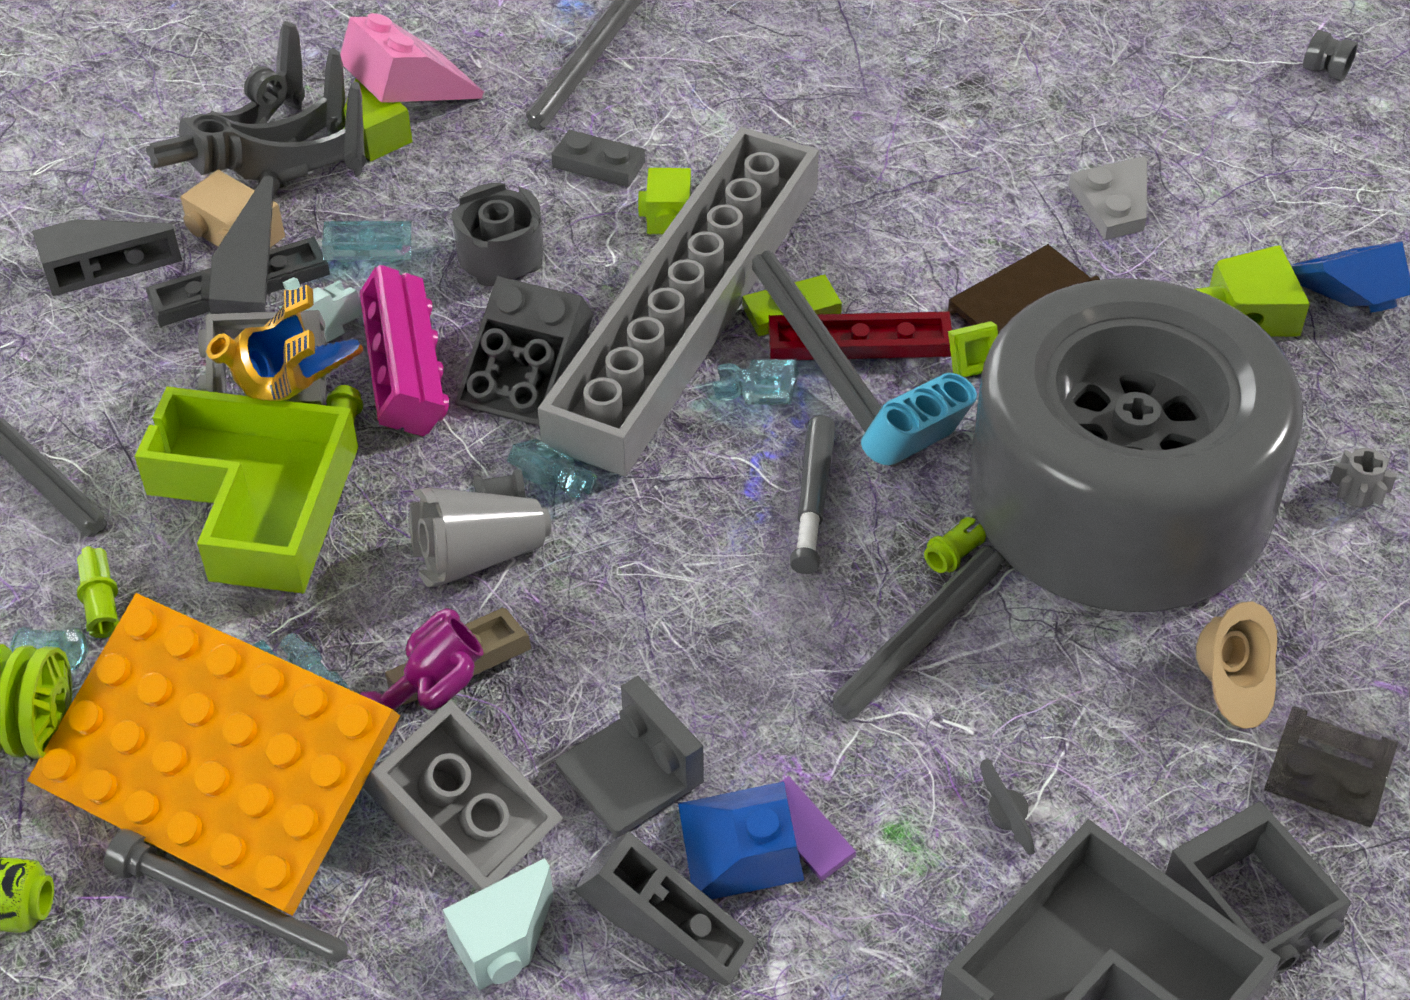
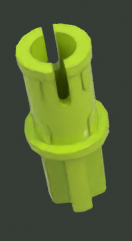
[76,546,119,638]

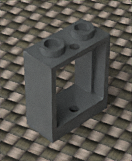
[1165,801,1351,976]

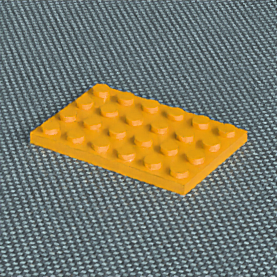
[26,593,400,916]

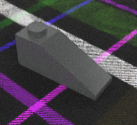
[201,176,274,314]
[32,219,182,296]
[573,831,759,986]

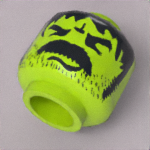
[0,856,54,933]

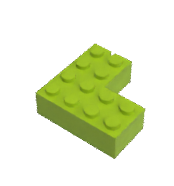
[134,386,358,594]

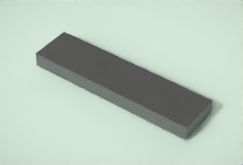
[145,237,330,327]

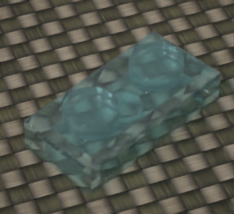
[322,221,412,262]

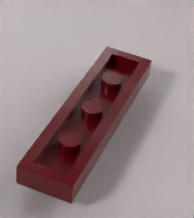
[768,311,952,361]

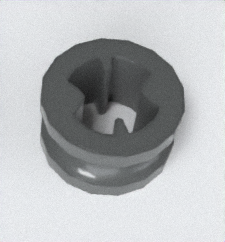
[244,66,287,109]

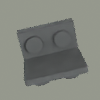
[555,675,704,837]

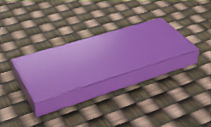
[780,775,856,882]

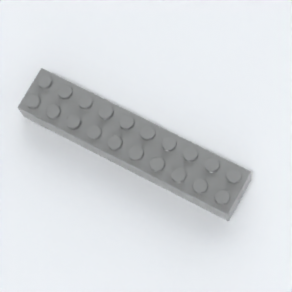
[538,127,819,477]

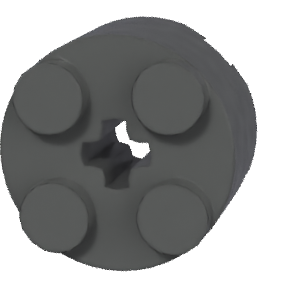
[452,183,544,286]

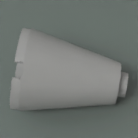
[409,487,552,587]

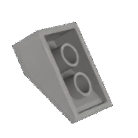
[362,699,563,891]

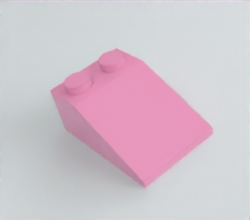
[340,13,484,102]

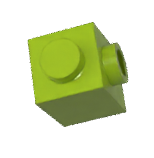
[638,168,691,234]

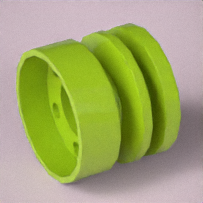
[0,644,73,759]

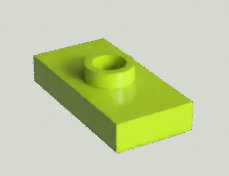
[742,274,842,337]

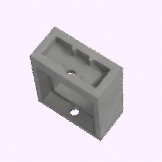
[198,310,327,406]

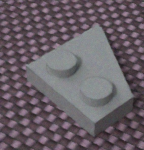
[1069,156,1147,240]

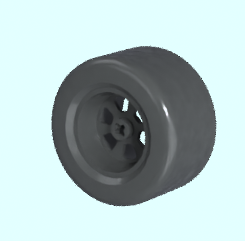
[969,278,1303,612]

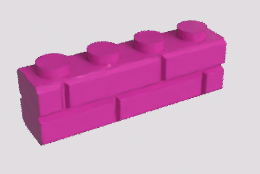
[359,265,449,436]

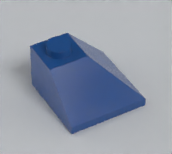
[1291,241,1410,313]
[678,781,804,900]

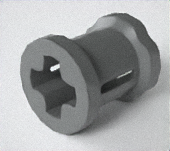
[473,469,526,498]

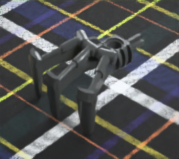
[146,21,366,193]

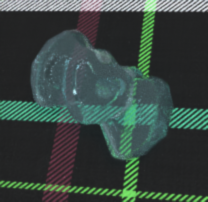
[9,626,89,671]

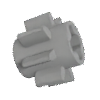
[1330,448,1397,508]

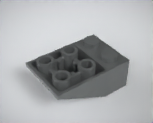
[455,276,594,427]

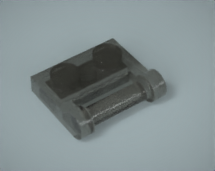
[1264,705,1398,828]

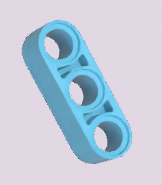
[861,373,977,465]

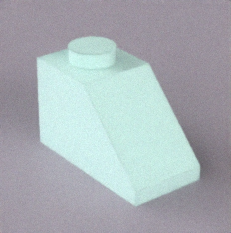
[443,858,553,991]

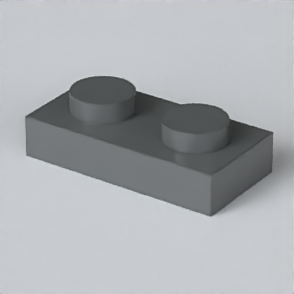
[551,130,645,187]

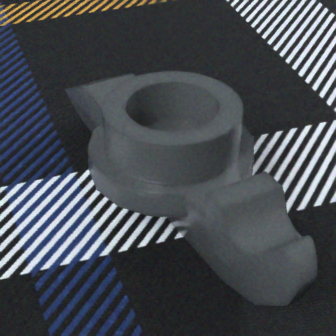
[980,758,1035,855]

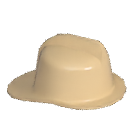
[1196,601,1277,729]

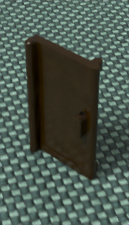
[948,244,1100,334]

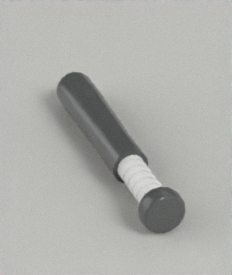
[790,415,836,574]

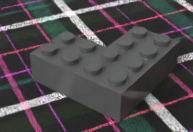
[940,819,1281,1000]

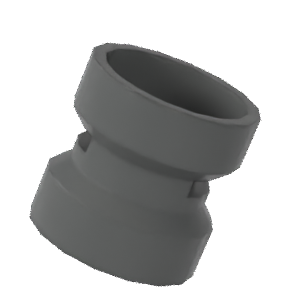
[1303,29,1358,81]

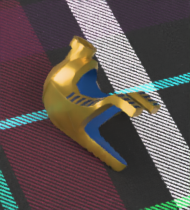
[206,285,363,401]

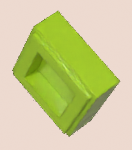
[948,321,998,378]

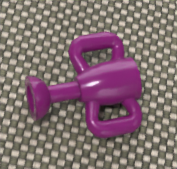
[360,608,484,735]

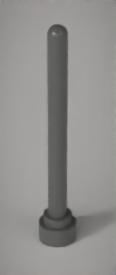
[104,828,348,962]

